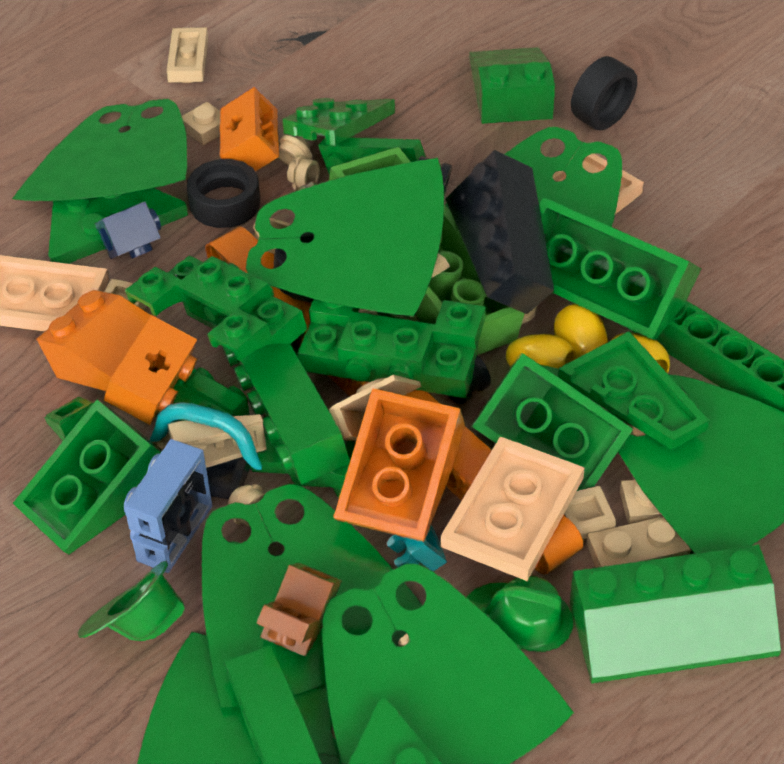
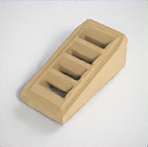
[168,414,266,468]

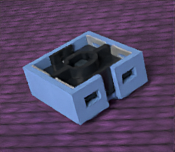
[124,439,212,573]

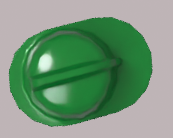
[77,560,185,641]
[466,576,573,652]

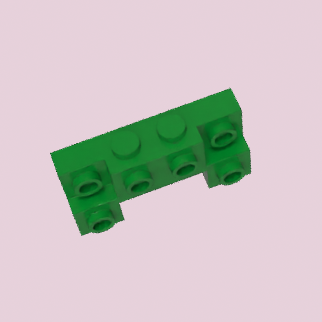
[125,255,307,361]
[297,299,486,398]

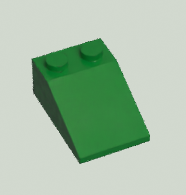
[469,47,555,124]
[471,353,633,491]
[13,399,162,555]

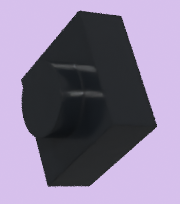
[206,457,250,499]

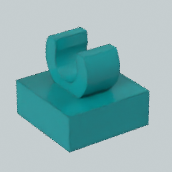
[387,525,447,571]

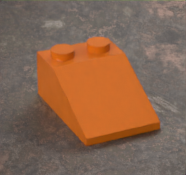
[36,290,156,391]
[333,388,465,542]

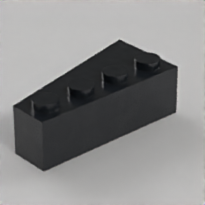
[445,150,554,314]

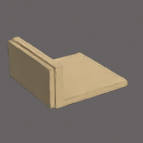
[329,375,421,442]

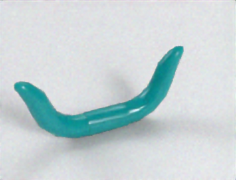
[150,402,262,470]

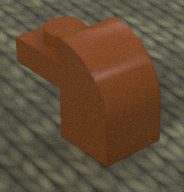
[256,562,342,656]

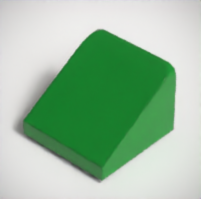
[44,397,93,441]

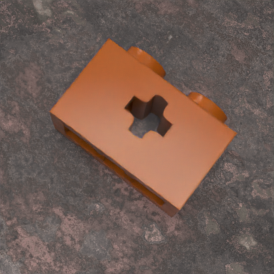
[219,87,279,172]
[104,315,198,425]

